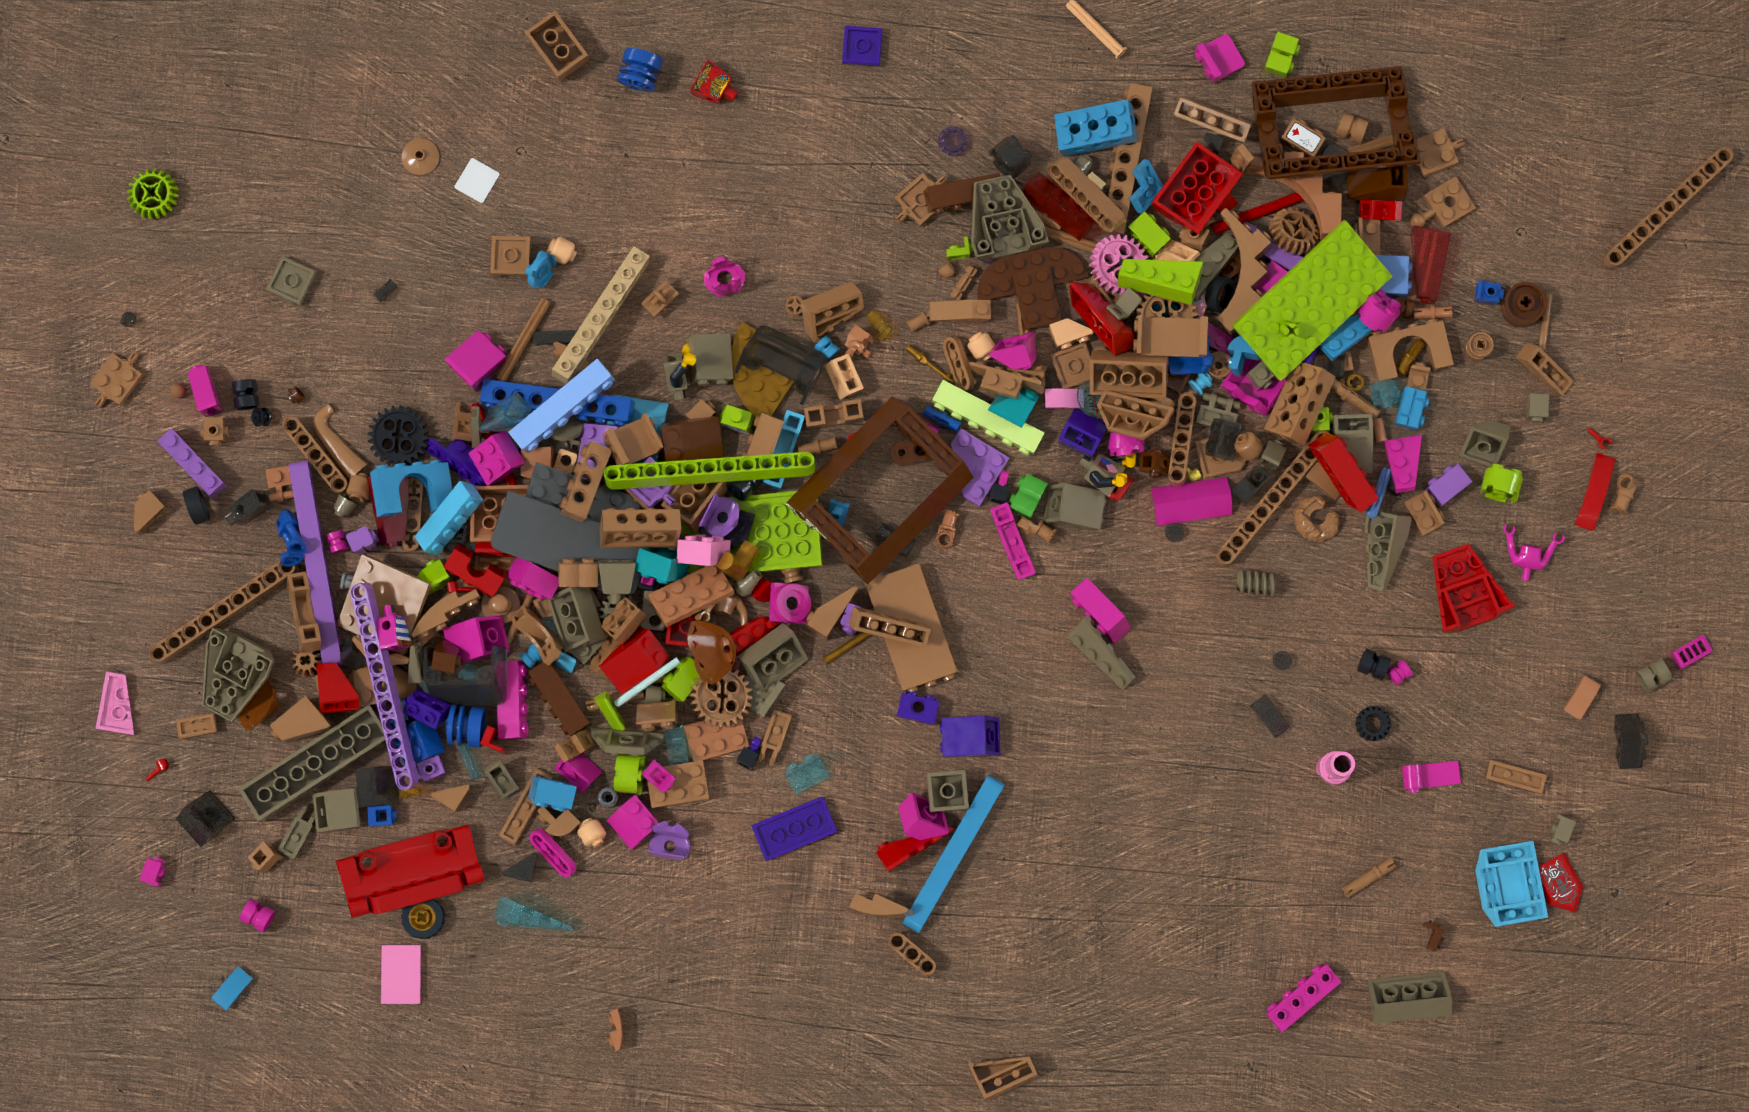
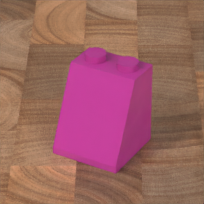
[444,330,507,392]
[443,615,510,665]

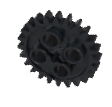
[367,405,430,466]

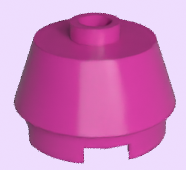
[1108,432,1146,456]

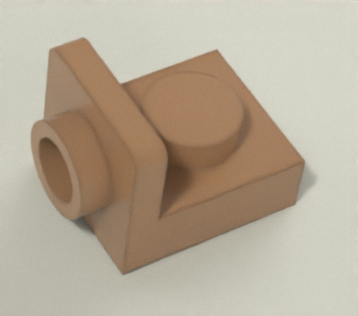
[1406,363,1431,391]

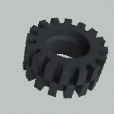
[1355,706,1392,741]

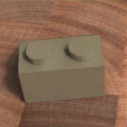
[926,770,969,812]

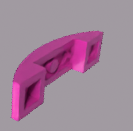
[990,502,1036,580]

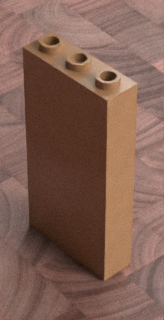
[865,563,957,692]

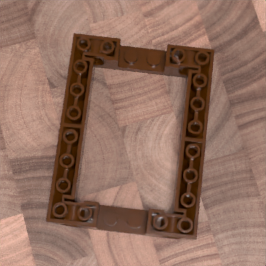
[1252,66,1421,180]
[786,396,974,585]

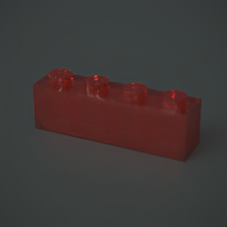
[1022,172,1095,241]

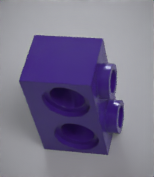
[403,688,451,730]

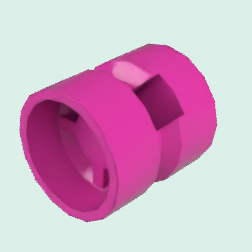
[239,898,276,933]

